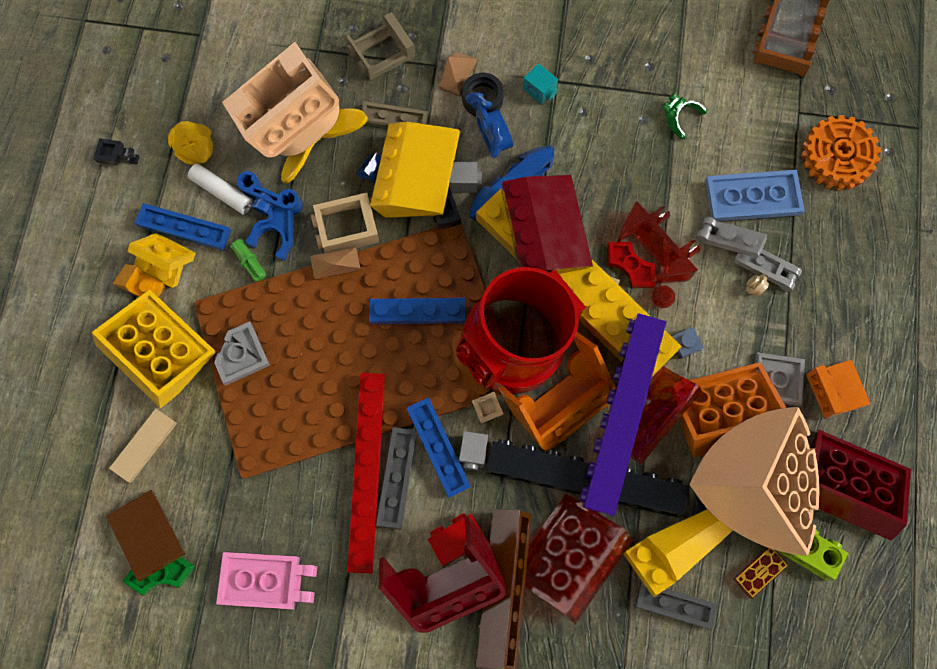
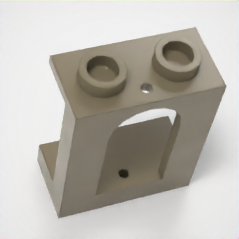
[346,12,415,81]

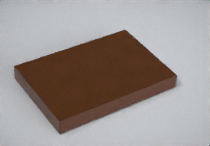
[106,490,186,582]

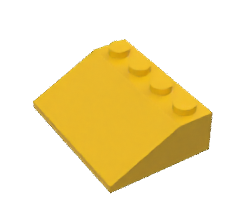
[370,122,460,218]
[91,289,215,408]

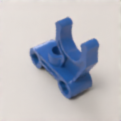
[237,171,303,261]

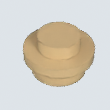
[746,274,769,296]

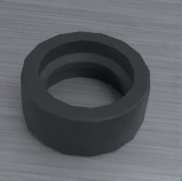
[462,72,504,117]

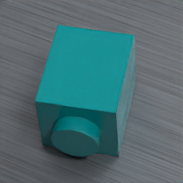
[522,63,558,105]

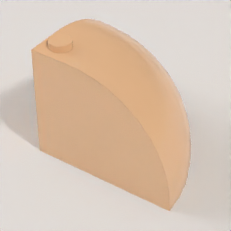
[690,407,819,556]

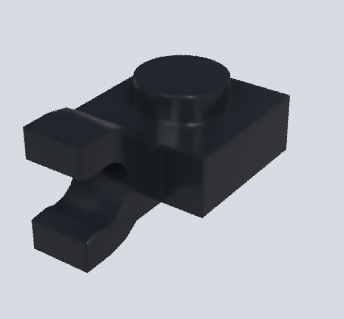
[93,138,140,165]

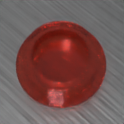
[651,285,675,308]

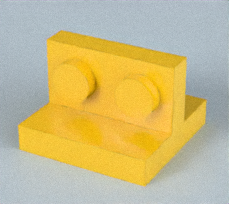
[127,233,196,288]

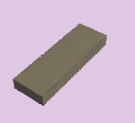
[361,101,429,129]

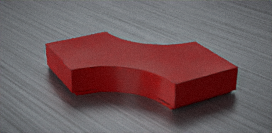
[607,241,656,288]

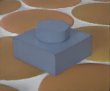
[672,327,704,359]

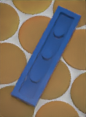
[135,203,232,251]
[370,298,465,324]
[407,397,471,498]

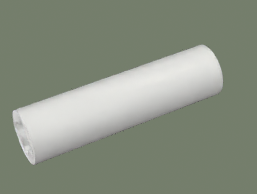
[187,163,253,215]

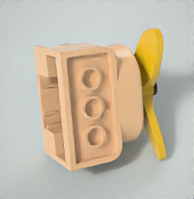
[222,42,368,184]

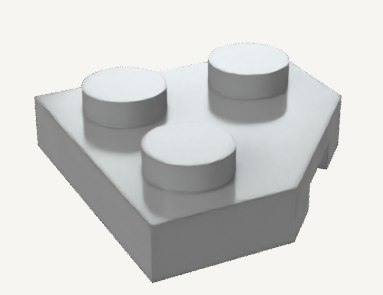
[214,321,270,386]

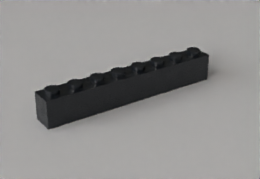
[486,439,689,518]

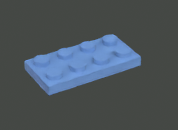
[705,170,805,221]

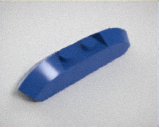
[469,146,554,222]

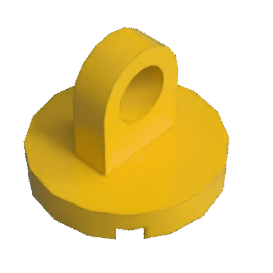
[168,121,213,165]

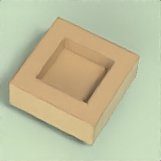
[472,392,503,423]

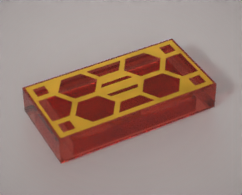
[733,547,789,599]

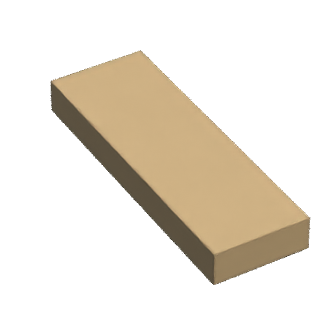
[109,409,177,483]

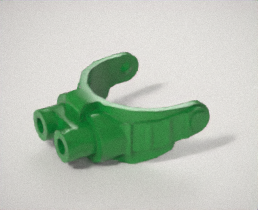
[661,93,707,140]

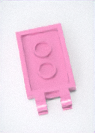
[216,552,317,609]

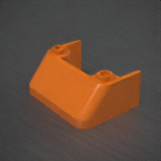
[498,332,615,450]

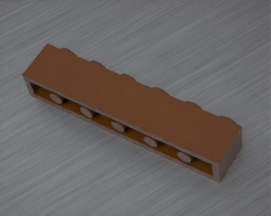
[475,509,532,669]

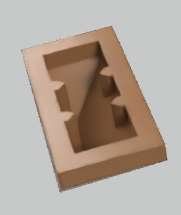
[440,51,478,97]
[310,247,361,279]

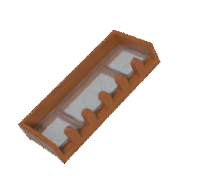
[752,0,830,79]

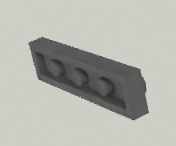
[376,427,417,530]

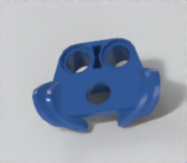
[465,93,513,158]

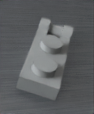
[696,217,767,258]
[733,249,802,292]

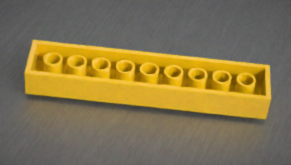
[476,189,682,376]

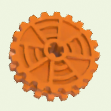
[801,115,881,191]

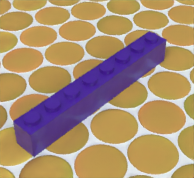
[580,313,667,516]

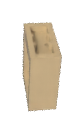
[311,193,380,253]

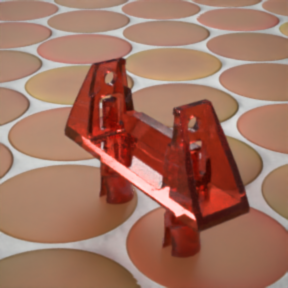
[617,201,701,283]

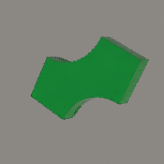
[122,557,196,596]

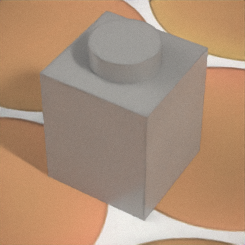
[450,162,482,193]
[459,431,488,471]

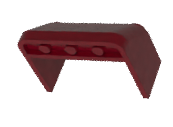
[379,516,506,633]

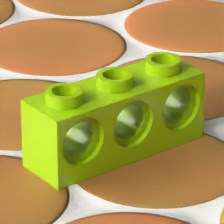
[776,530,849,581]

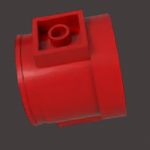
[455,267,587,394]

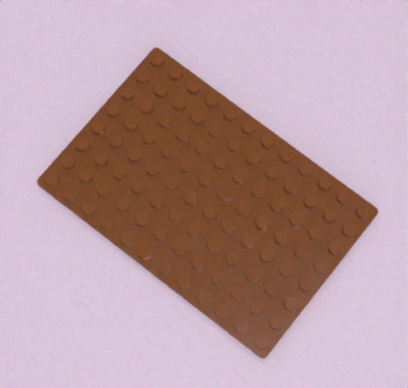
[195,224,506,479]

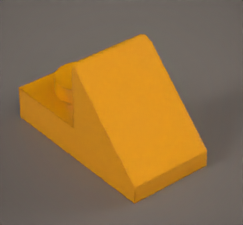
[113,264,166,297]

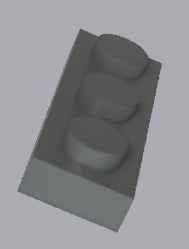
[635,581,717,630]

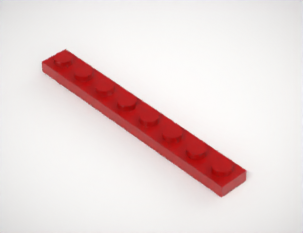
[347,373,385,574]

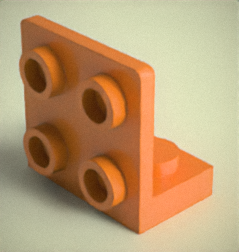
[806,360,870,419]

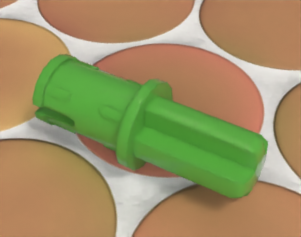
[230,239,266,282]

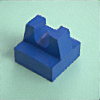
[356,153,381,184]

